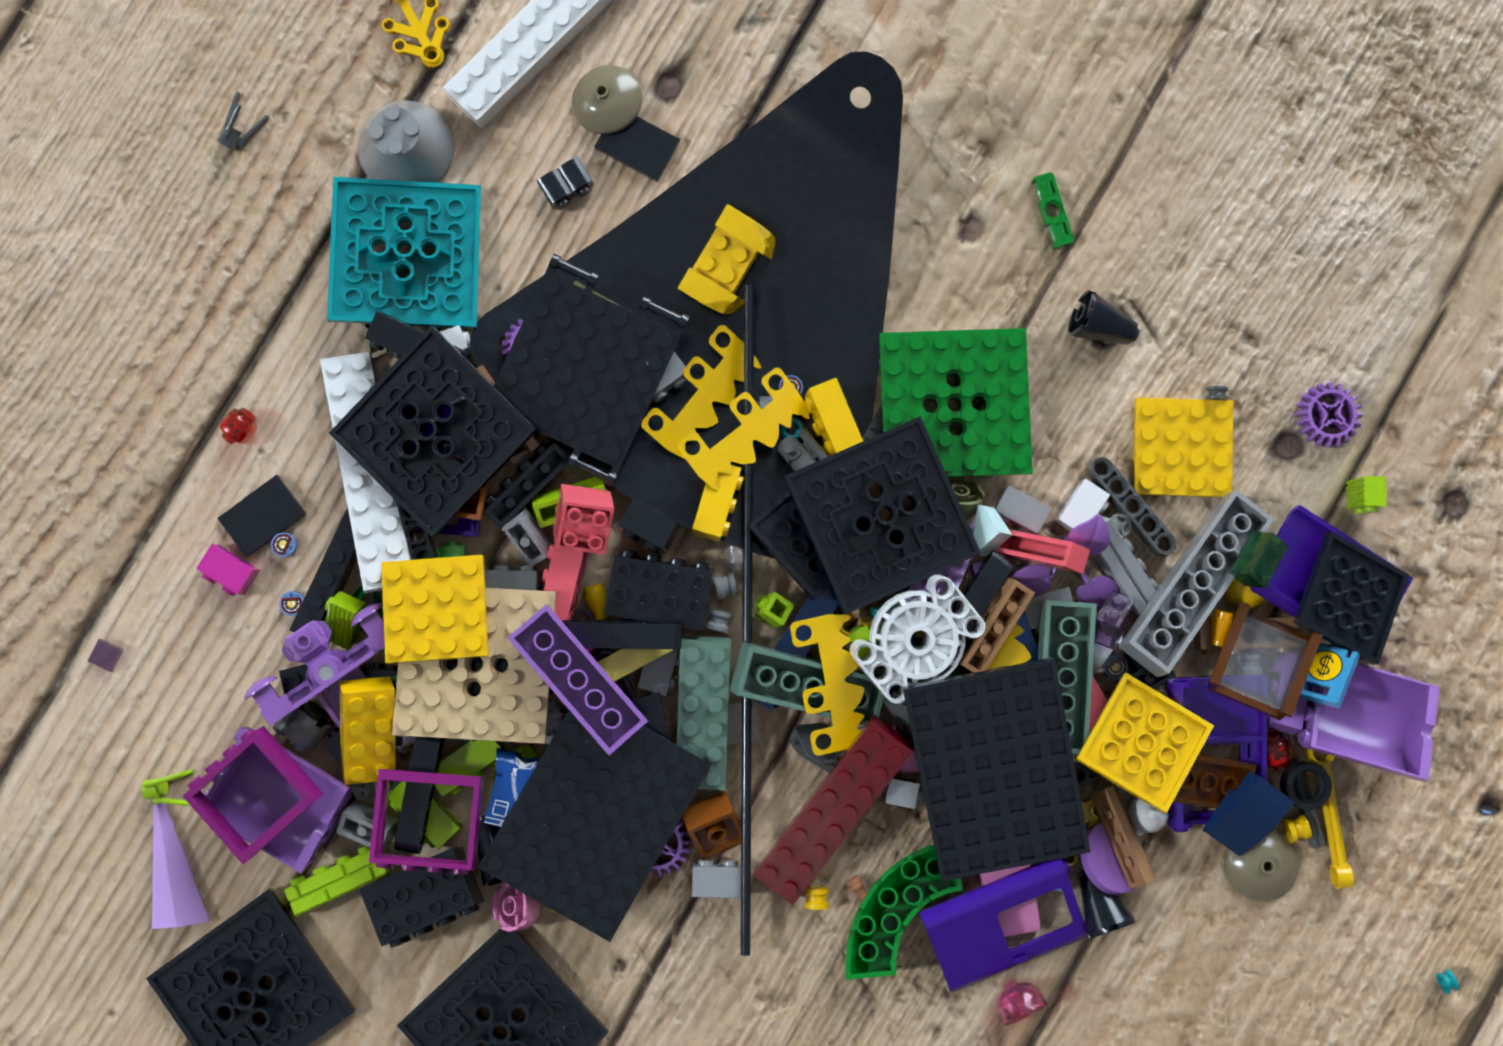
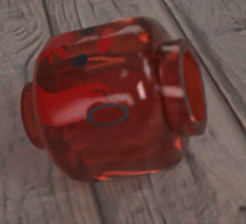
[220,407,258,444]
[1267,732,1293,771]

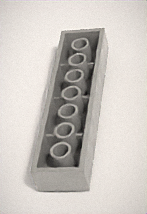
[1118,489,1274,677]

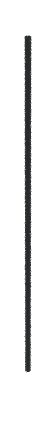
[740,285,754,956]

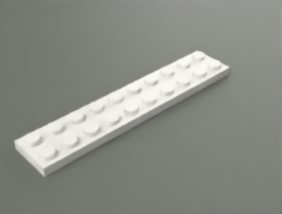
[320,352,410,593]

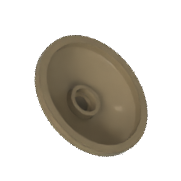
[572,65,642,135]
[1224,829,1299,901]

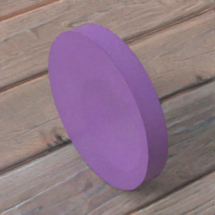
[1081,823,1136,895]

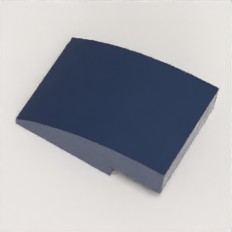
[1202,771,1294,856]

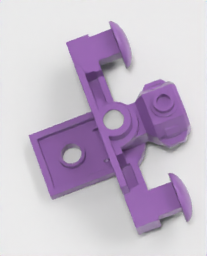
[244,603,385,729]

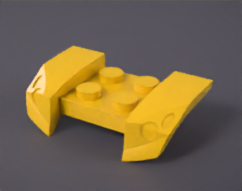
[678,204,776,314]

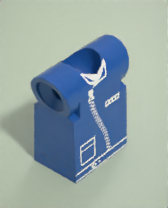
[484,747,540,827]

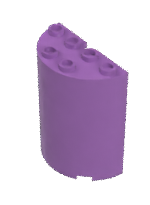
[1297,663,1440,782]
[204,726,353,873]

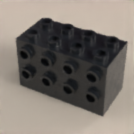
[604,549,715,631]
[359,847,485,948]

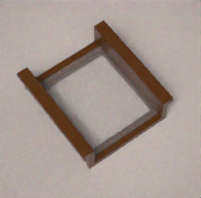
[1208,601,1323,721]

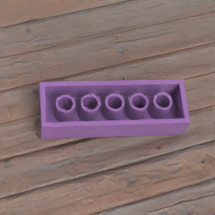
[507,604,648,755]

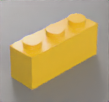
[691,465,743,542]

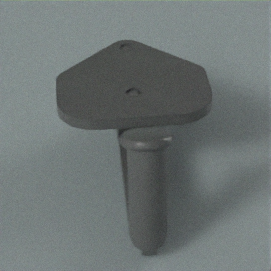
[790,723,839,773]

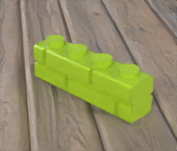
[284,846,392,917]

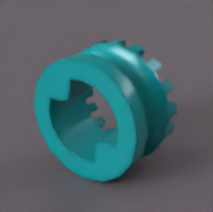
[780,418,803,439]
[1435,969,1459,995]

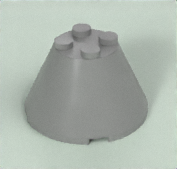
[358,100,454,183]

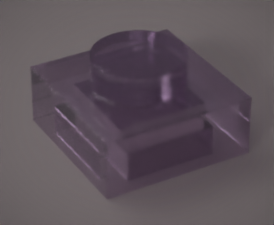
[87,639,124,672]

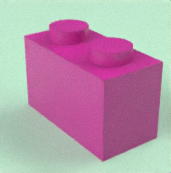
[196,544,260,596]

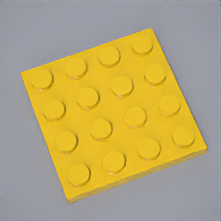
[1133,397,1233,498]
[381,555,489,664]
[1075,672,1214,814]

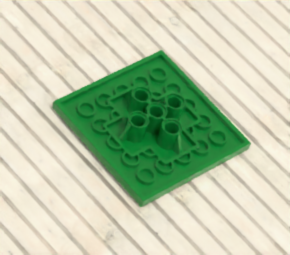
[879,328,1033,477]

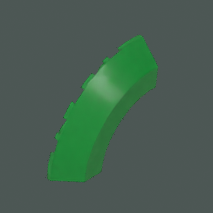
[845,845,963,980]

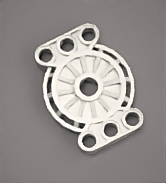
[850,574,986,704]

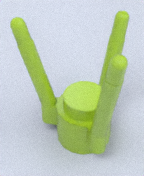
[141,769,194,807]

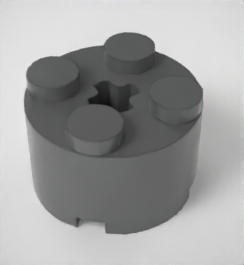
[272,700,334,752]

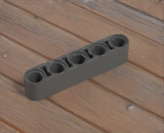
[1087,457,1177,556]

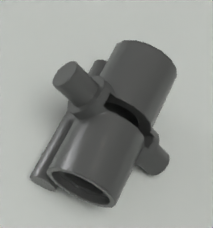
[778,428,829,471]

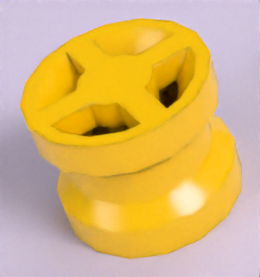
[1282,814,1312,844]
[804,886,829,910]

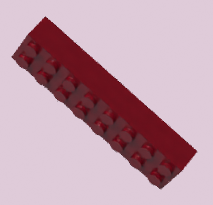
[753,714,914,905]

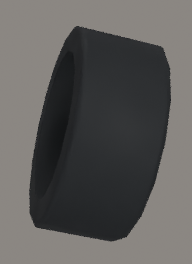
[1279,761,1332,810]

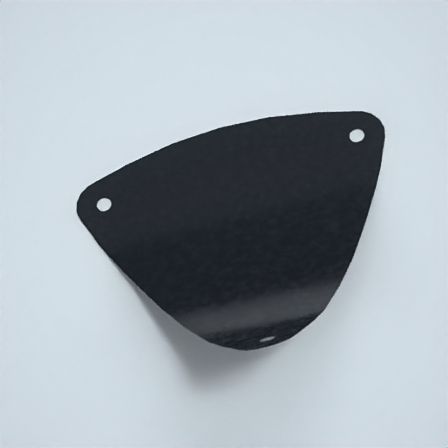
[470,51,903,559]

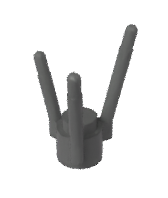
[217,92,269,151]

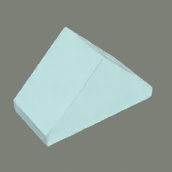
[973,505,1012,557]

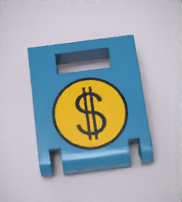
[1299,643,1360,709]

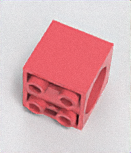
[553,484,614,555]

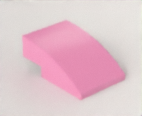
[979,864,1040,937]

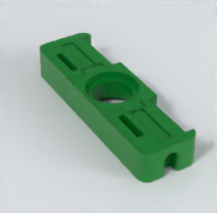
[1031,172,1074,250]

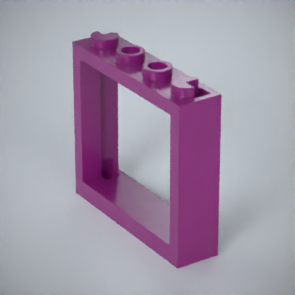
[183,726,324,864]
[369,769,484,874]

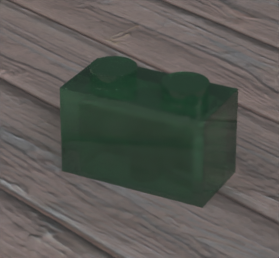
[1229,531,1289,588]

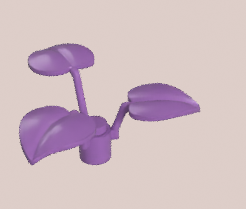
[1009,514,1118,608]

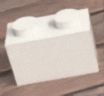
[1055,478,1110,531]

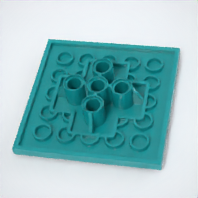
[327,177,481,329]

